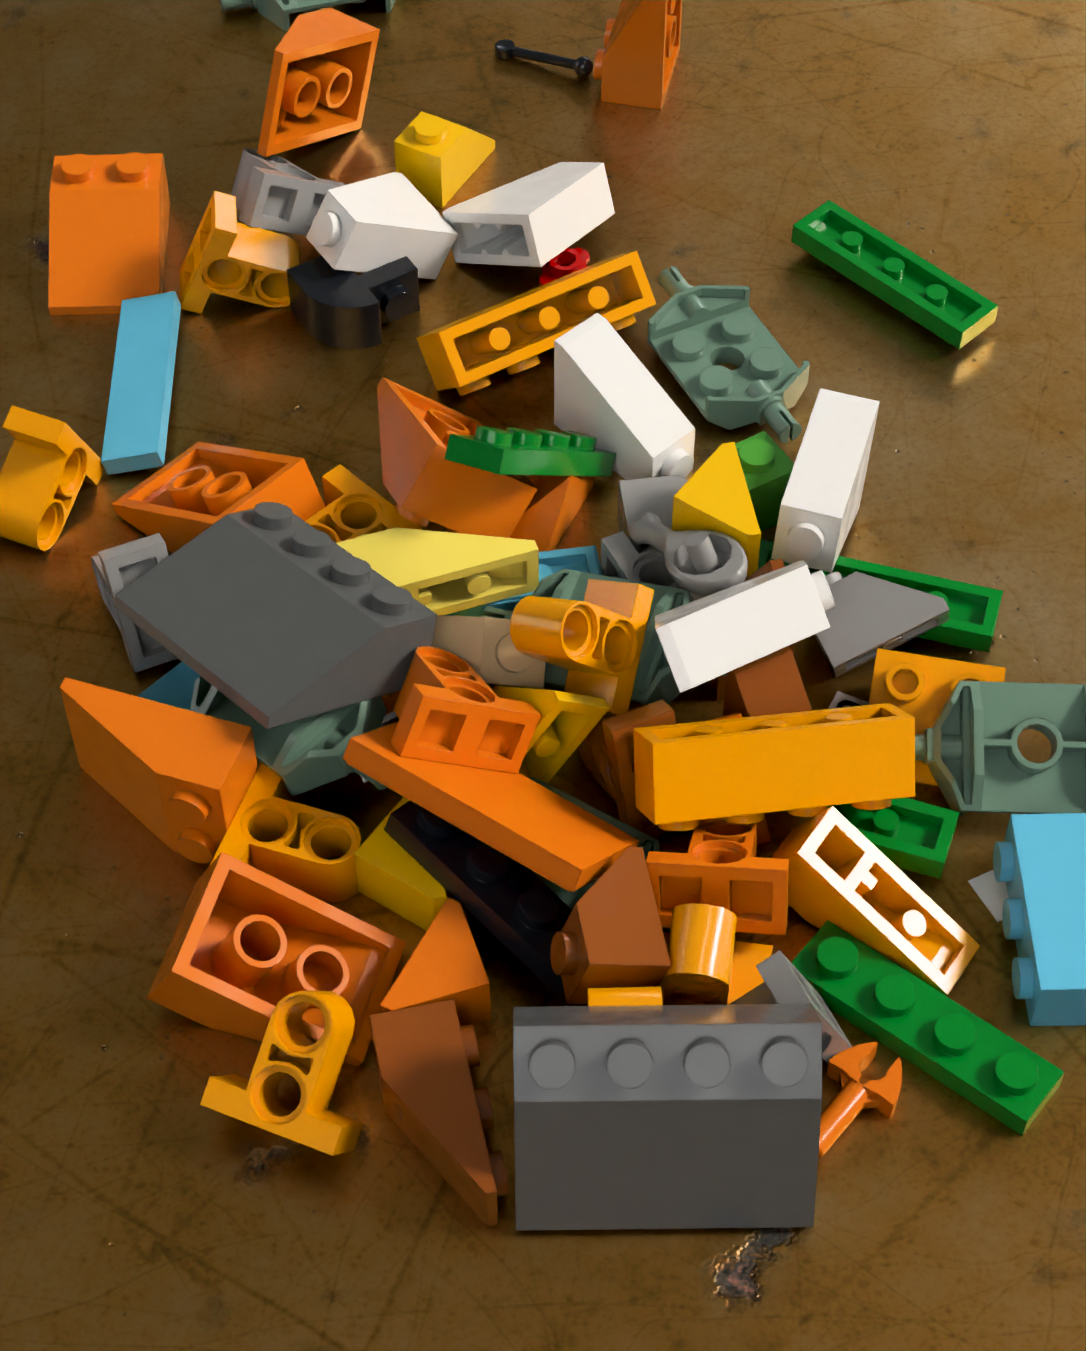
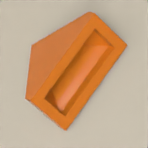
[510,475,595,552]

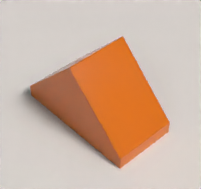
[380,897,491,1026]

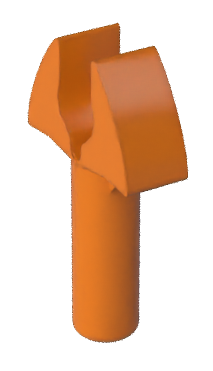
[818,1042,902,1159]

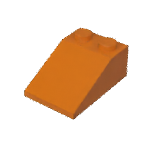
[594,0,683,110]
[257,8,380,157]
[48,152,171,316]
[377,377,538,538]
[112,442,326,553]
[60,677,258,864]
[147,852,406,1066]

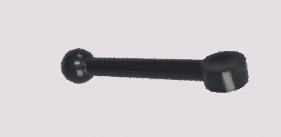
[495,39,594,76]

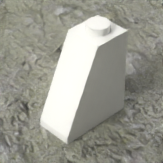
[442,162,615,267]
[306,172,458,280]
[554,312,695,480]
[771,388,880,573]
[655,560,836,692]

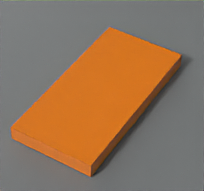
[342,722,639,892]

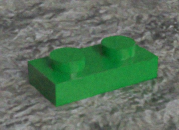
[828,798,960,879]

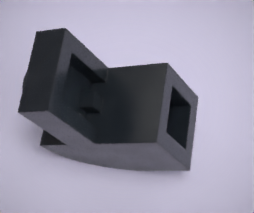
[287,256,420,349]

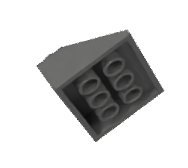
[114,502,437,729]
[513,1004,822,1231]

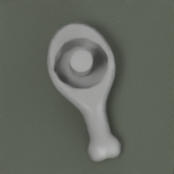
[629,512,748,596]

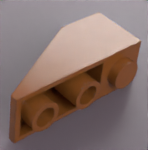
[369,999,509,1227]

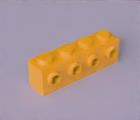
[416,250,656,396]
[633,703,915,831]

